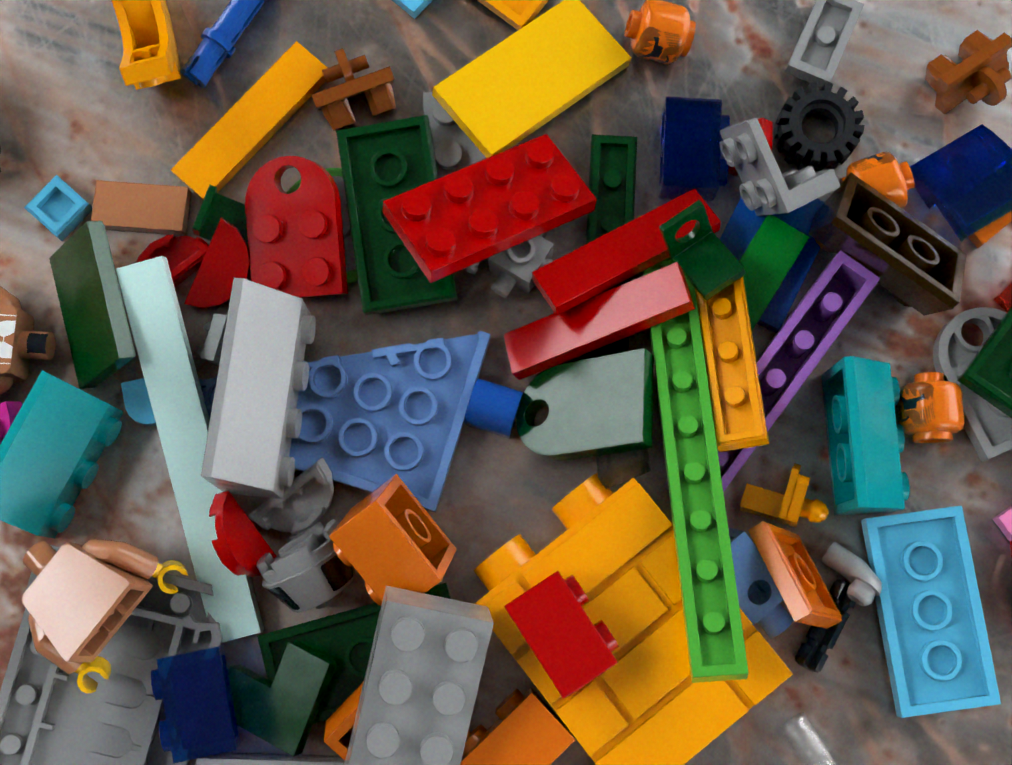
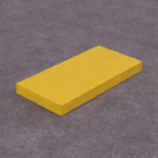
[432,0,632,158]

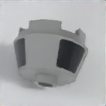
[256,519,356,613]

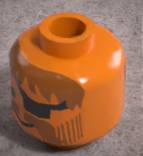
[625,0,696,65]
[840,152,915,208]
[898,372,965,443]

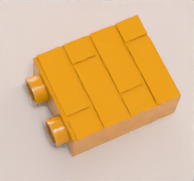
[473,472,793,765]

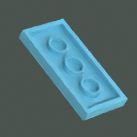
[861,506,1001,718]

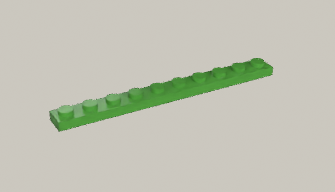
[638,216,749,683]

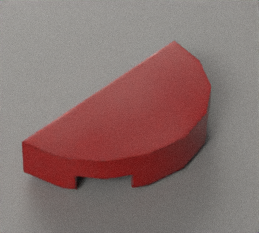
[184,217,250,308]
[136,235,209,287]
[209,491,276,577]

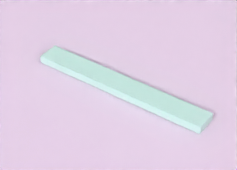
[116,256,265,643]

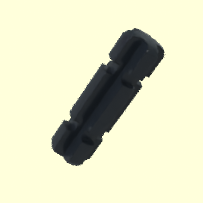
[795,579,856,673]

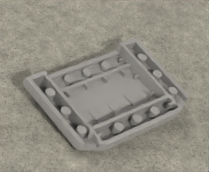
[0,544,222,765]

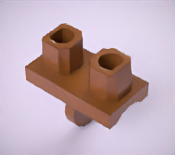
[925,30,1012,114]
[311,48,396,131]

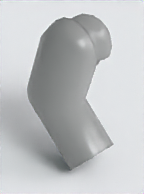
[821,542,882,606]

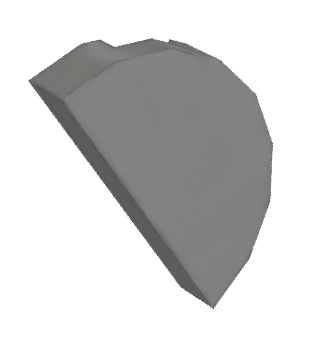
[248,457,334,534]

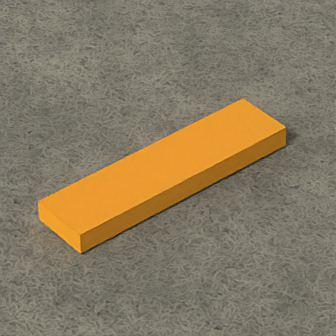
[171,41,328,200]
[695,260,769,452]

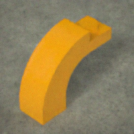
[111,0,181,90]

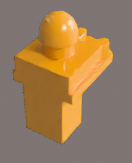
[740,463,829,528]

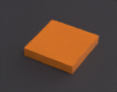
[748,522,842,629]

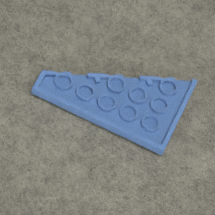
[199,331,491,513]

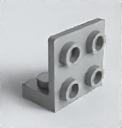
[720,117,841,216]

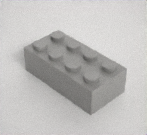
[344,586,494,765]

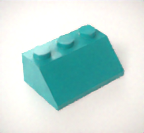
[821,356,910,516]
[0,370,124,539]

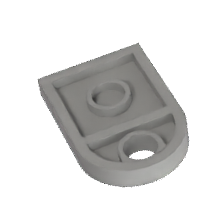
[933,307,1012,462]

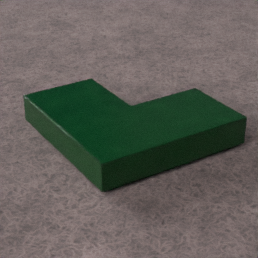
[213,640,338,757]

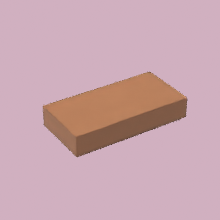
[91,180,192,236]

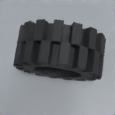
[774,82,865,172]

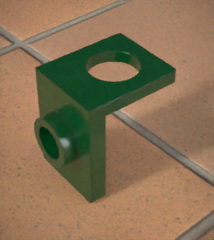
[192,185,249,251]
[659,200,746,300]

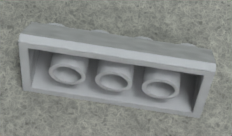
[201,277,316,499]

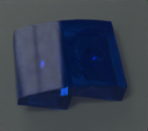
[910,124,1012,242]

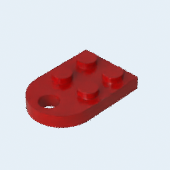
[245,156,348,298]

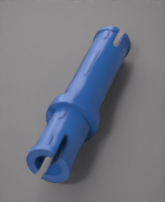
[180,0,266,88]

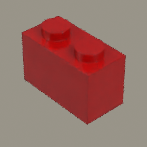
[504,571,619,699]

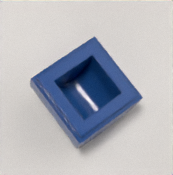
[464,378,524,439]

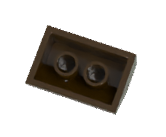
[808,173,967,316]

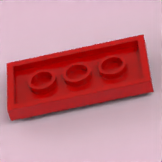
[383,133,597,283]

